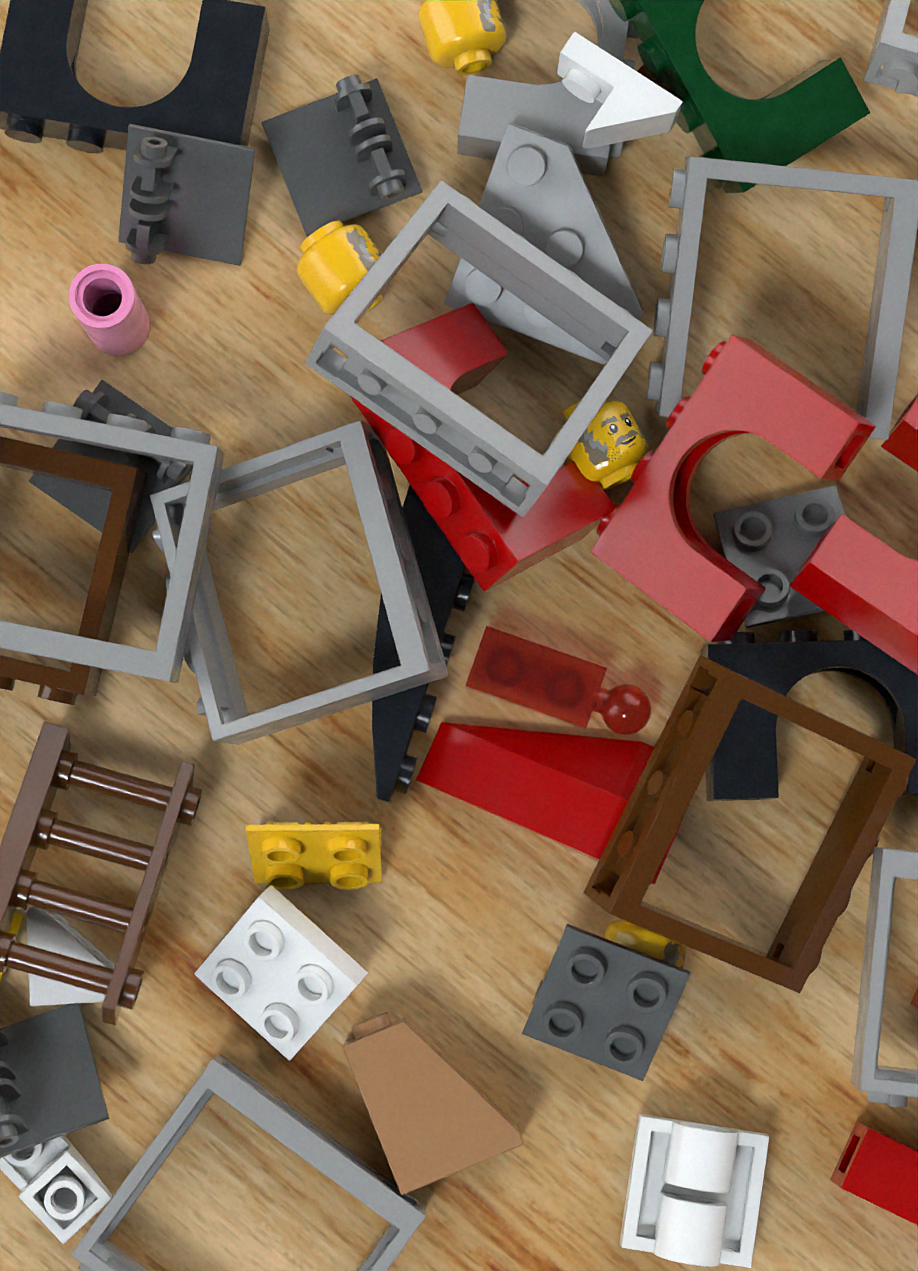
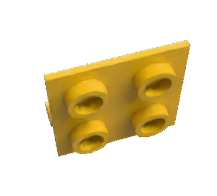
[245,821,382,890]

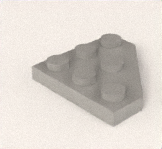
[444,123,644,365]

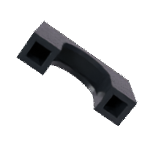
[0,0,270,154]
[701,629,918,801]

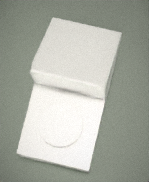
[557,31,683,149]

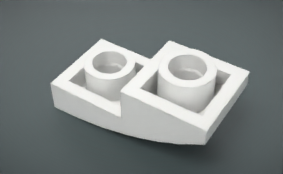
[0,1135,113,1244]

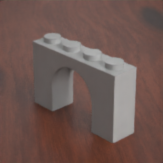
[457,0,639,177]

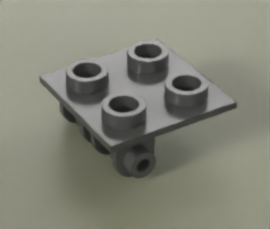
[262,75,423,237]
[118,124,255,266]
[29,380,193,553]
[713,485,845,629]
[522,924,690,1081]
[0,1003,110,1158]

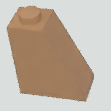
[342,1012,524,1195]

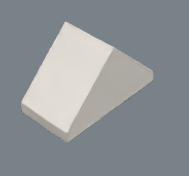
[26,906,115,1006]

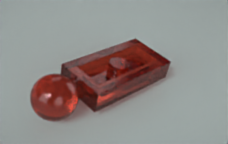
[465,626,652,735]

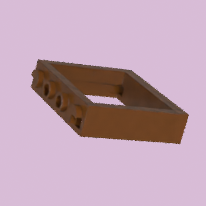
[0,436,148,705]
[583,655,916,993]

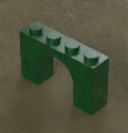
[609,0,870,193]

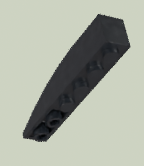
[372,485,475,804]

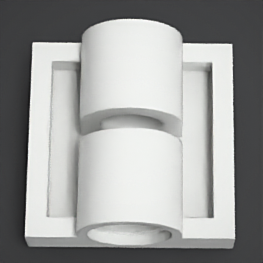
[194,885,368,1061]
[619,1113,769,1268]

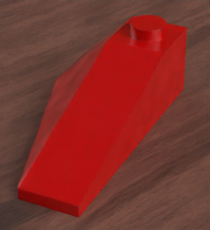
[416,722,683,884]

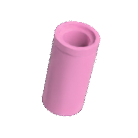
[69,264,150,356]

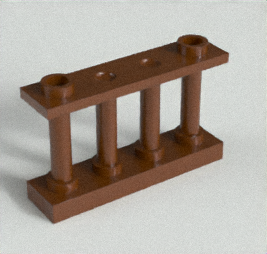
[0,721,202,1026]

